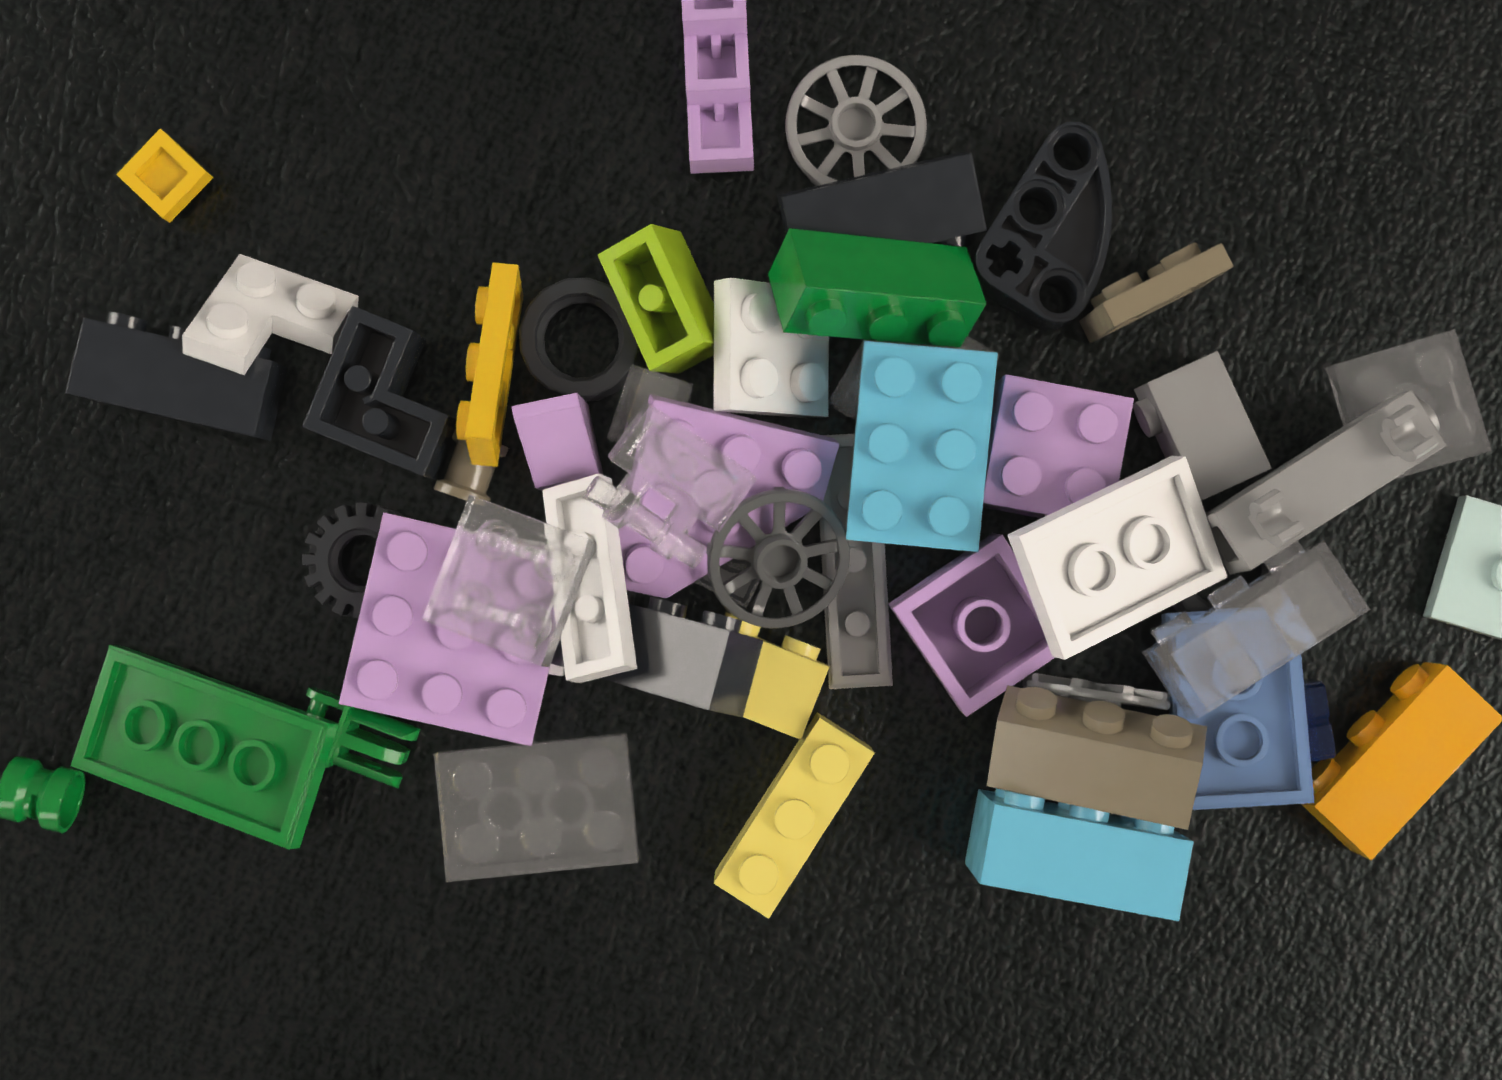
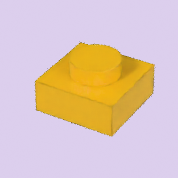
[116,129,213,223]

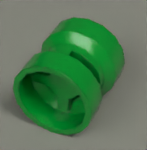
[0,756,85,833]

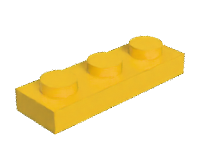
[456,263,523,467]

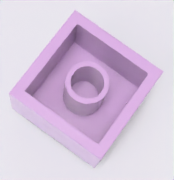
[983,375,1134,518]
[888,533,1055,717]

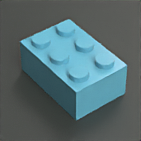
[846,341,998,552]
[965,788,1193,921]

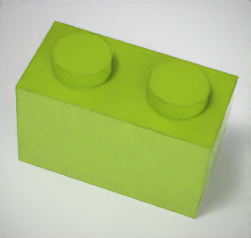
[598,224,714,373]

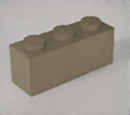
[987,685,1207,830]

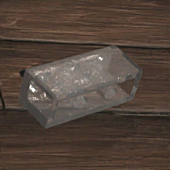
[1142,541,1370,719]

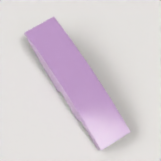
[682,0,754,174]

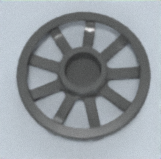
[706,487,850,628]
[1022,673,1171,710]

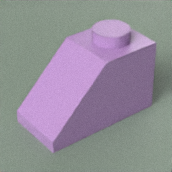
[511,393,603,491]

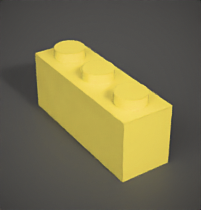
[714,712,875,919]

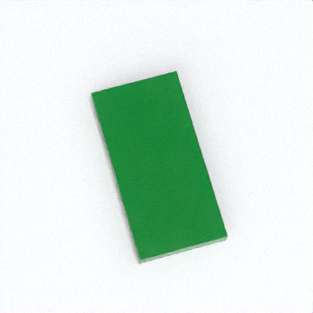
[71,645,339,849]

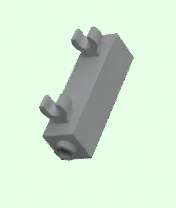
[1205,389,1447,574]

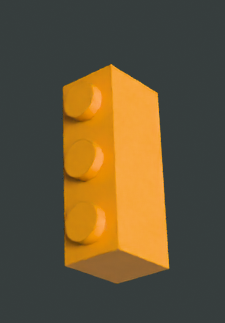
[1301,662,1502,860]

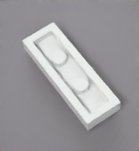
[542,473,637,683]

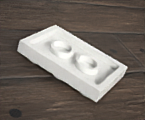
[1008,456,1227,660]

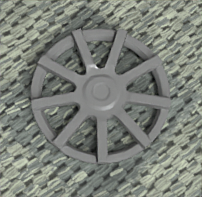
[785,55,927,186]

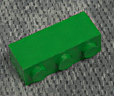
[768,228,986,347]

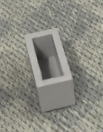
[1133,351,1272,500]

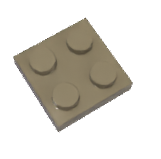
[1079,242,1234,343]

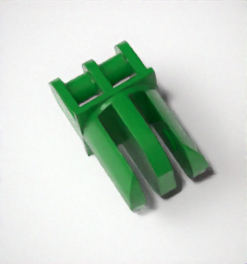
[306,687,421,789]

